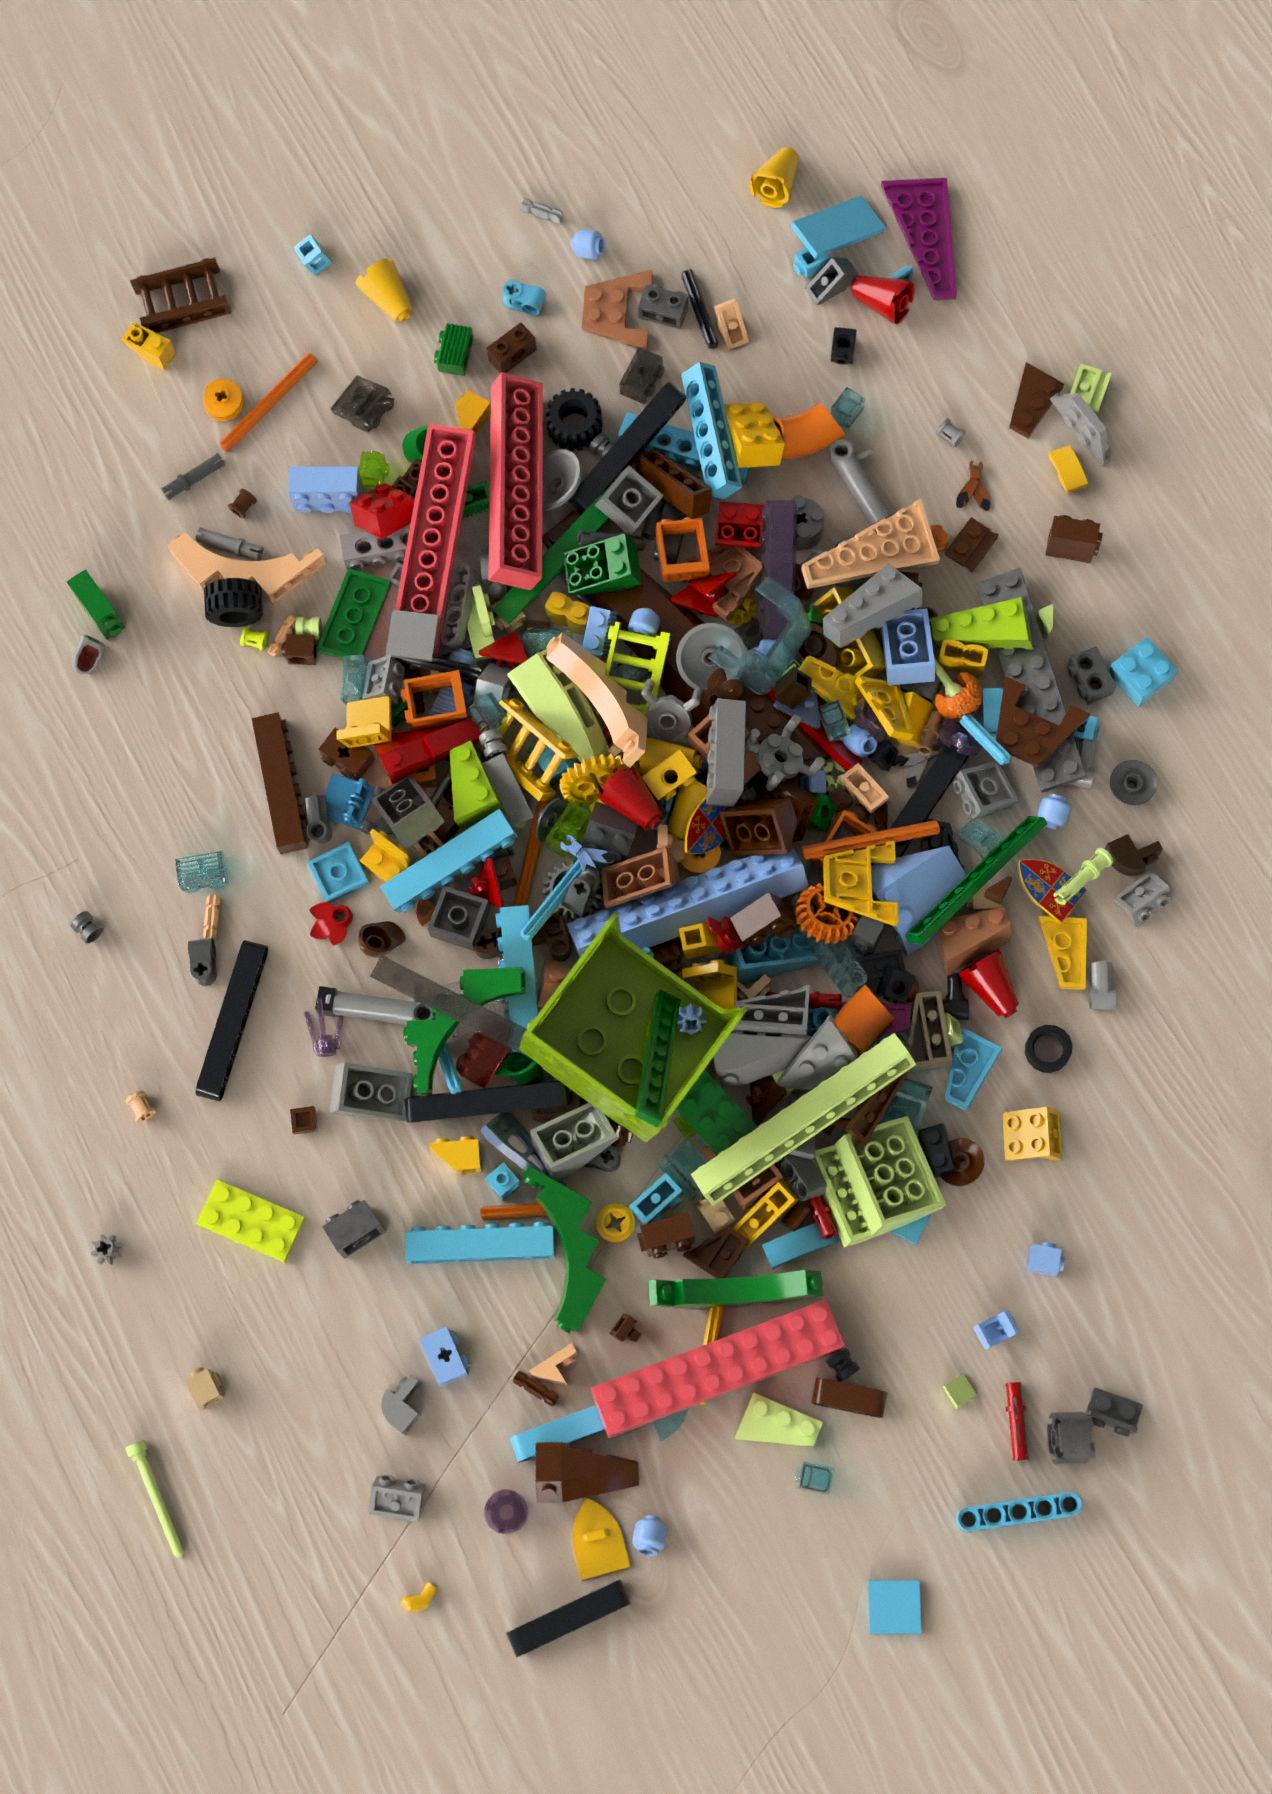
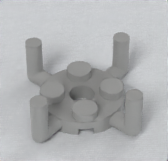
[641,679,703,749]
[745,715,825,791]

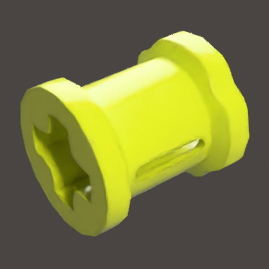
[240,626,269,651]

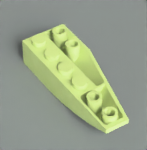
[507,649,610,774]

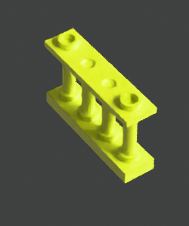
[593,622,671,715]

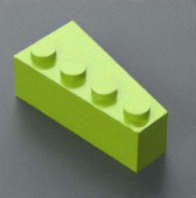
[930,597,1034,649]

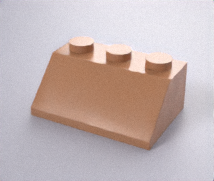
[601,847,680,909]

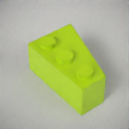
[450,740,503,829]

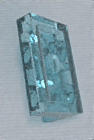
[659,1139,707,1201]

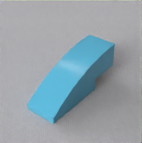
[762,1223,839,1270]

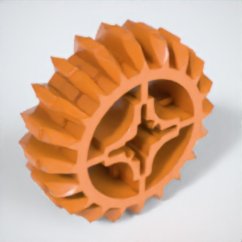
[794,883,859,945]

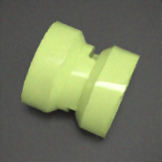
[295,617,322,640]

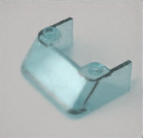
[708,576,812,695]

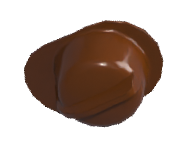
[792,623,837,667]

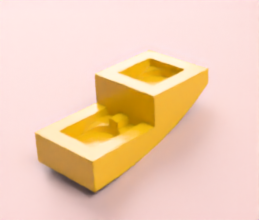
[1049,445,1088,494]

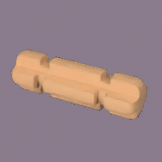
[267,615,296,658]
[203,895,221,941]

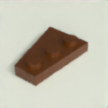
[1009,362,1064,439]

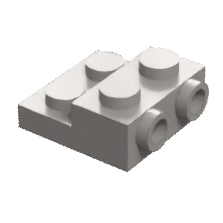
[953,761,1019,820]

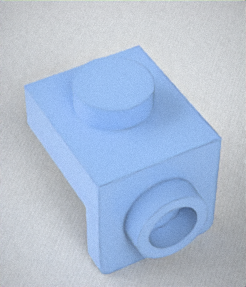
[973,1310,1019,1350]

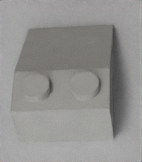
[329,1062,413,1122]
[530,1103,618,1181]

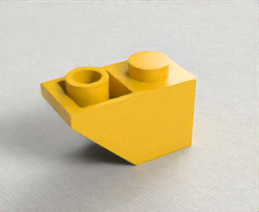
[121,322,176,370]
[678,923,723,960]
[430,1136,482,1174]

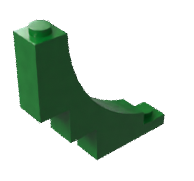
[521,1165,606,1334]
[648,1269,823,1310]

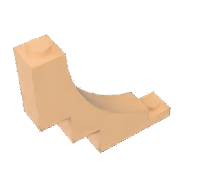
[167,532,326,604]
[546,632,648,768]

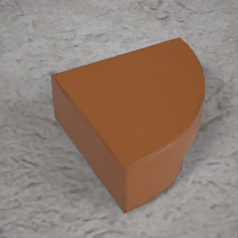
[416,898,436,926]

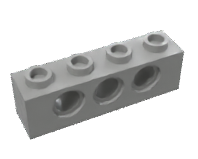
[339,524,411,570]

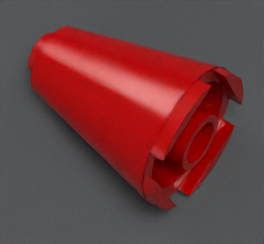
[850,275,915,324]
[598,765,663,830]
[958,949,1019,1018]

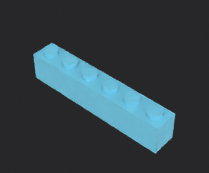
[380,809,518,913]
[496,905,539,1052]
[405,1222,555,1265]

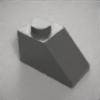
[805,257,859,305]

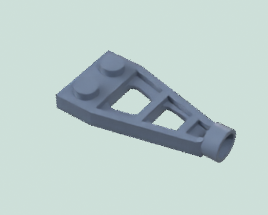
[480,1112,567,1186]

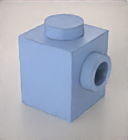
[1026,1242,1065,1277]

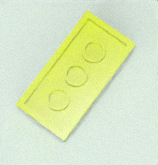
[196,1179,306,1263]

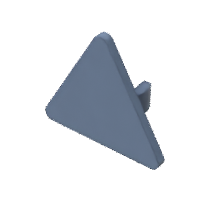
[774,689,821,729]

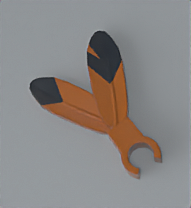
[956,460,990,511]

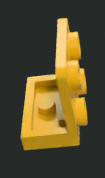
[682,960,737,1010]

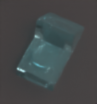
[957,819,1003,860]

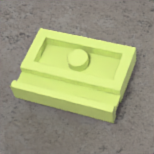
[1070,364,1112,415]

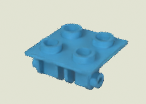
[324,773,375,830]

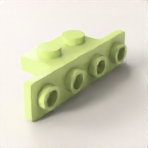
[459,581,495,661]

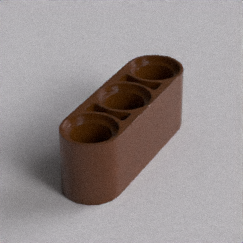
[811,1378,887,1418]

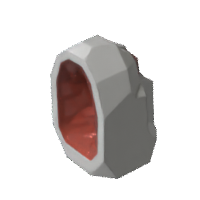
[72,634,105,674]

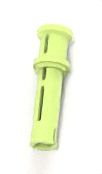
[1053,848,1113,905]

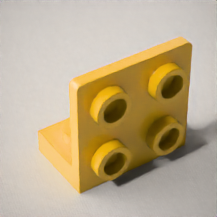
[337,696,392,748]
[359,829,412,882]
[1002,1107,1062,1161]

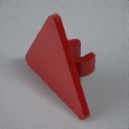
[688,571,737,603]
[671,575,719,618]
[479,632,528,669]
[468,857,504,908]

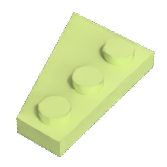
[734,1392,823,1447]

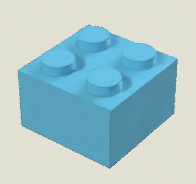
[1109,637,1178,708]

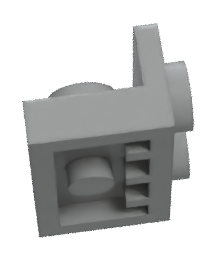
[362,656,405,705]
[1114,870,1172,927]
[369,1475,426,1522]

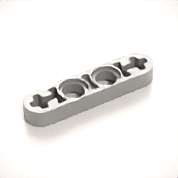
[441,564,477,650]

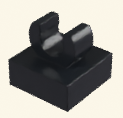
[867,738,899,772]

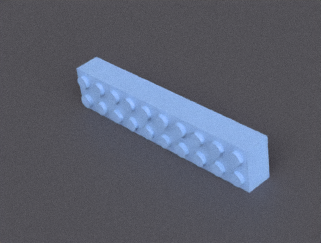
[567,846,809,958]

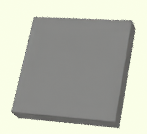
[386,610,439,662]

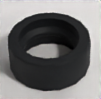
[1025,1024,1072,1073]

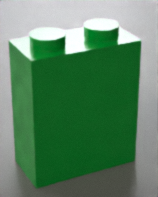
[66,569,125,640]

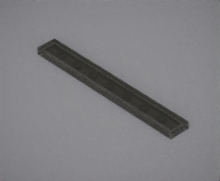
[370,955,530,1058]

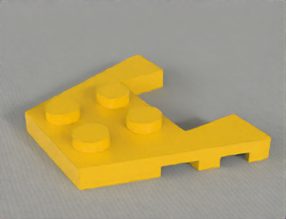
[823,841,899,926]

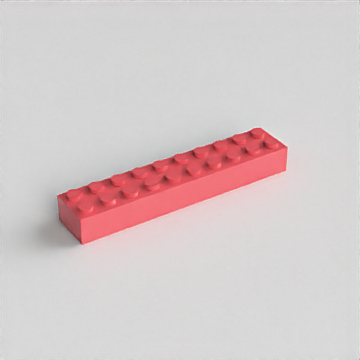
[488,372,543,590]
[395,424,476,657]
[591,1299,845,1439]

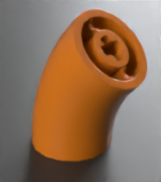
[773,402,846,461]
[834,985,895,1058]

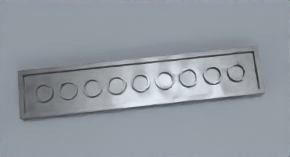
[976,568,1087,793]

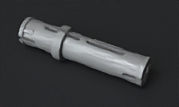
[196,527,264,561]

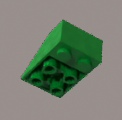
[563,533,642,595]

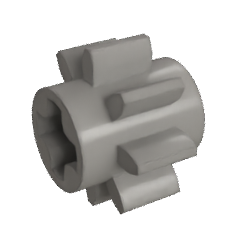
[91,1234,123,1265]

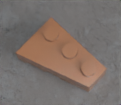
[934,906,1011,976]

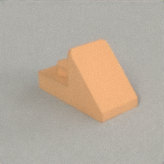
[714,298,749,350]
[840,763,889,814]
[654,824,684,862]
[529,1343,578,1385]

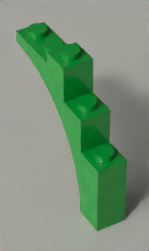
[403,967,525,1095]

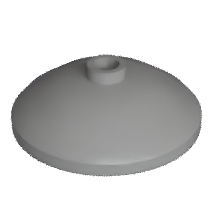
[542,449,582,511]
[676,623,746,693]

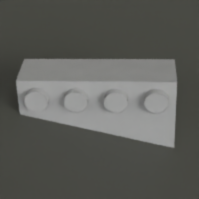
[823,563,923,648]
[705,698,746,807]

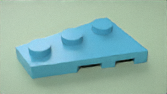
[945,1027,1002,1112]

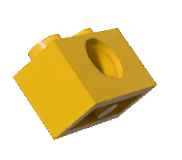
[642,749,698,801]

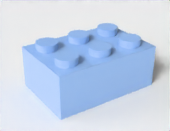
[288,466,364,513]
[881,609,935,686]

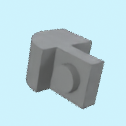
[480,548,507,600]
[381,1375,421,1435]

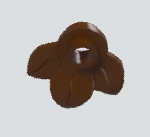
[702,668,745,710]

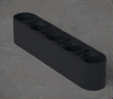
[506,1579,631,1658]

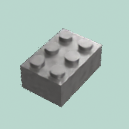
[371,774,445,849]

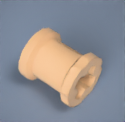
[125,1090,156,1123]

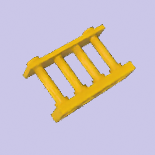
[475,698,579,801]

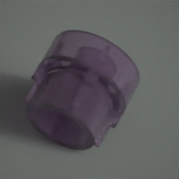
[484,1489,529,1535]

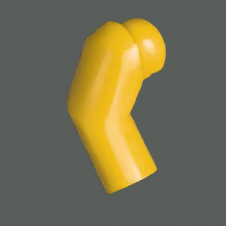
[401,1582,438,1613]

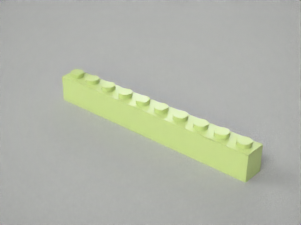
[691,1033,916,1206]

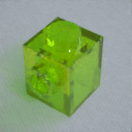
[358,451,389,488]

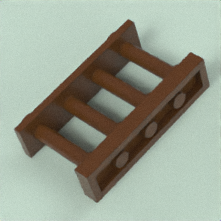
[130,258,231,333]
[822,1048,911,1144]

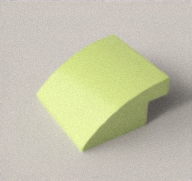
[812,1116,946,1248]

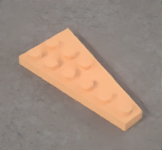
[801,498,940,589]

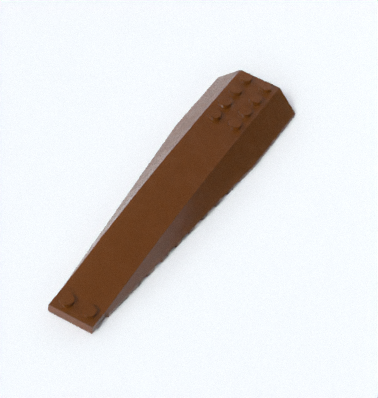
[542,509,830,800]

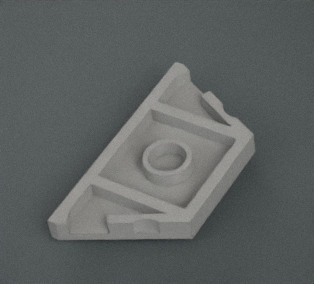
[1050,393,1110,466]
[778,1015,858,1090]

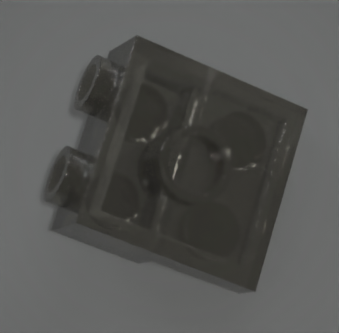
[330,376,395,433]

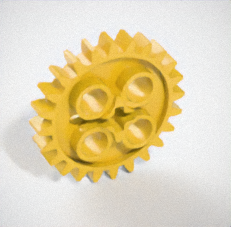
[559,754,629,807]

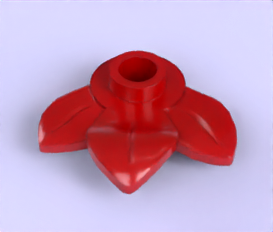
[309,902,353,946]
[707,917,747,954]

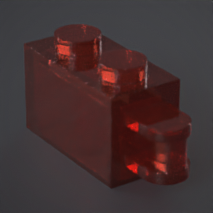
[456,1019,512,1089]

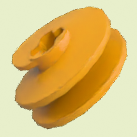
[203,379,244,422]
[679,841,721,876]

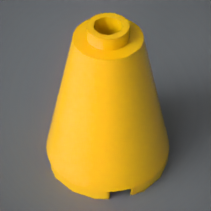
[749,147,799,208]
[356,258,413,322]
[636,737,703,780]
[667,780,707,841]

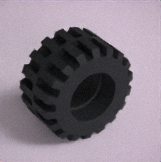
[545,388,603,451]
[204,578,263,627]

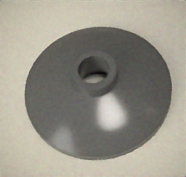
[1109,760,1157,805]
[535,798,568,842]

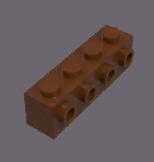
[636,449,712,519]

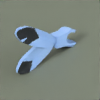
[561,835,615,874]

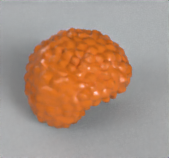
[935,672,983,720]

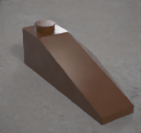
[535,1442,639,1503]

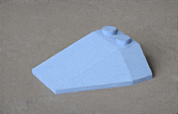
[871,846,967,956]

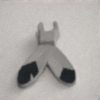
[892,740,943,788]

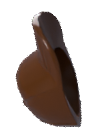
[358,921,406,958]

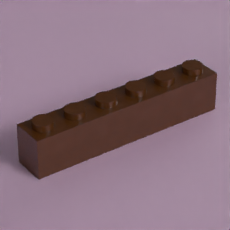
[251,712,310,854]

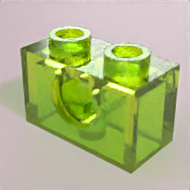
[545,801,591,859]

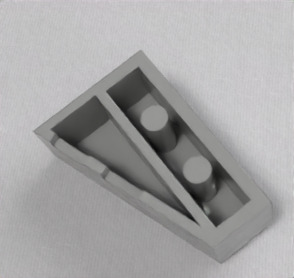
[733,985,810,1037]

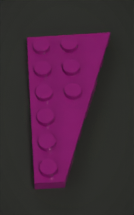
[881,178,957,300]

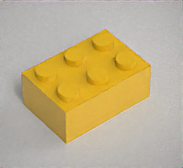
[724,402,785,468]

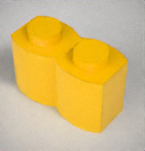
[545,592,590,635]
[938,639,989,676]

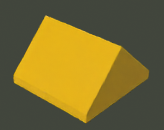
[878,692,934,747]

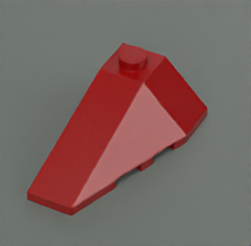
[372,725,476,784]

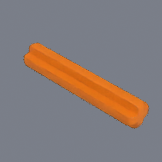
[480,1203,548,1221]

